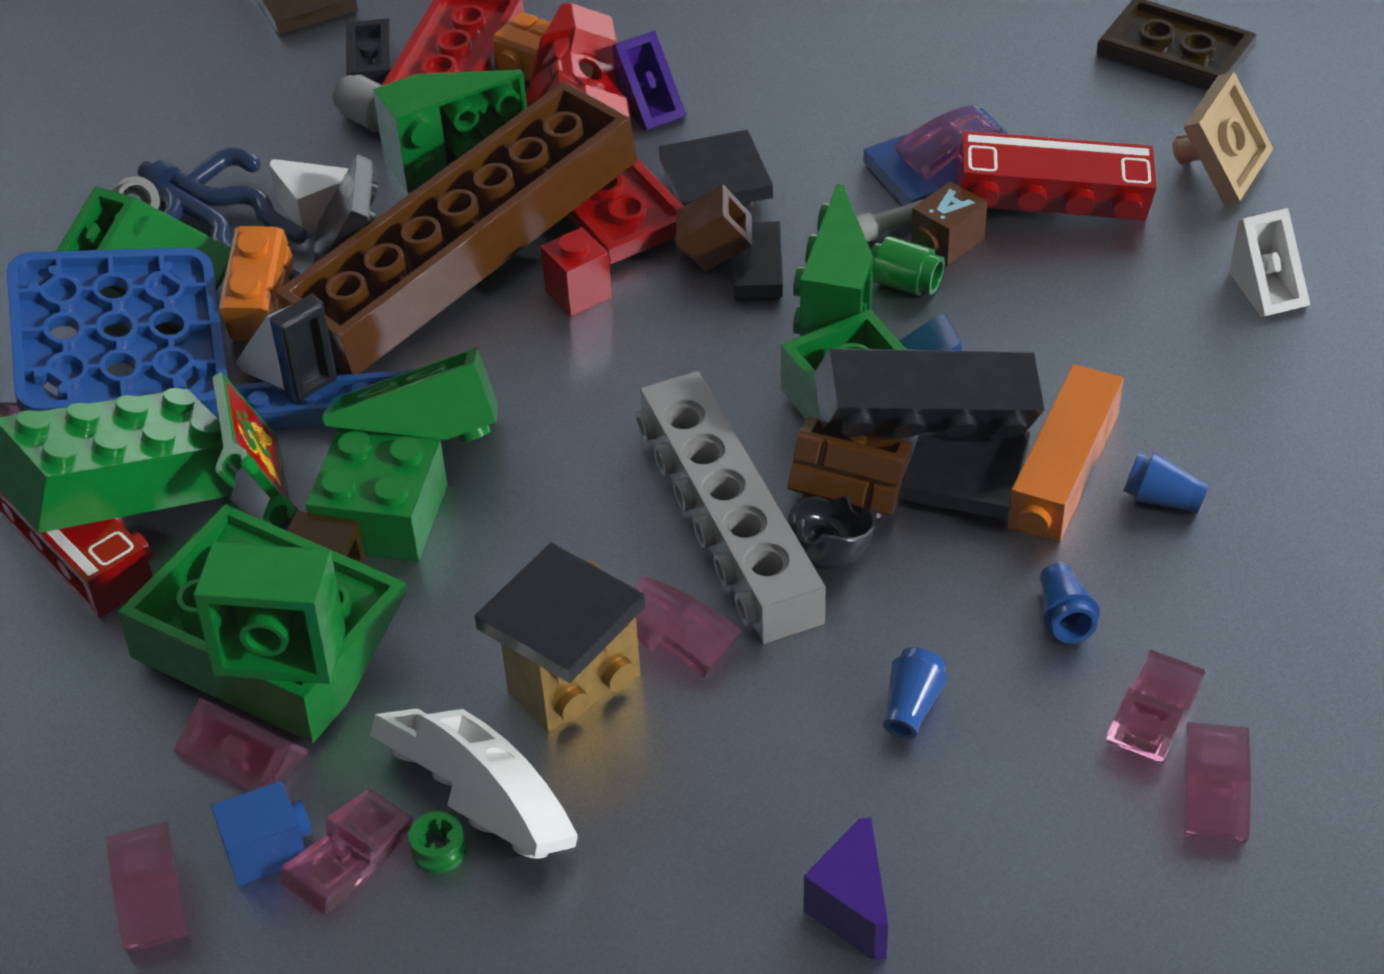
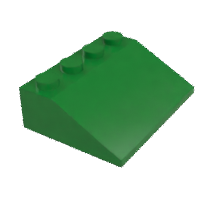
[118,504,408,743]

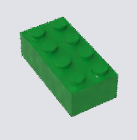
[0,388,236,533]

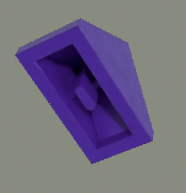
[612,31,687,131]
[804,818,888,960]

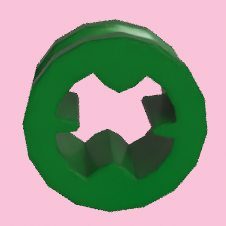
[408,811,466,874]

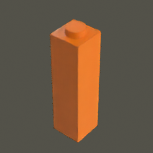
[1008,364,1124,542]

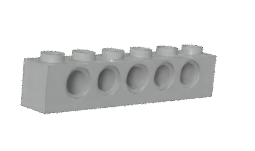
[635,370,826,644]

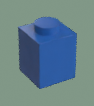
[211,780,313,887]

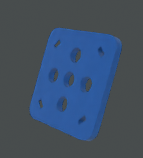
[7,248,228,411]

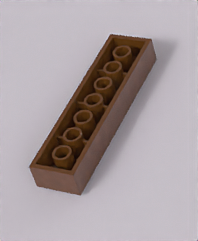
[276,81,637,375]

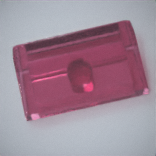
[173,698,309,791]

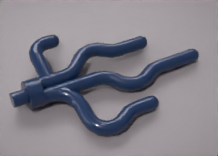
[137,148,307,282]

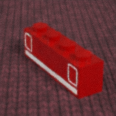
[956,131,1157,220]
[0,490,154,618]

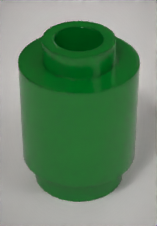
[871,236,945,296]

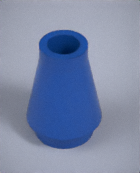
[1123,451,1209,514]
[1040,563,1100,643]
[883,647,948,739]

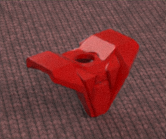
[526,3,631,122]

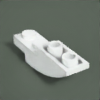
[370,708,578,859]

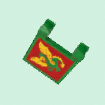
[212,372,300,528]

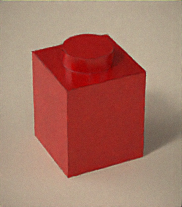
[540,227,612,317]

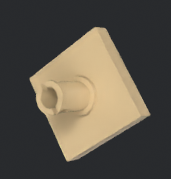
[1172,71,1274,205]

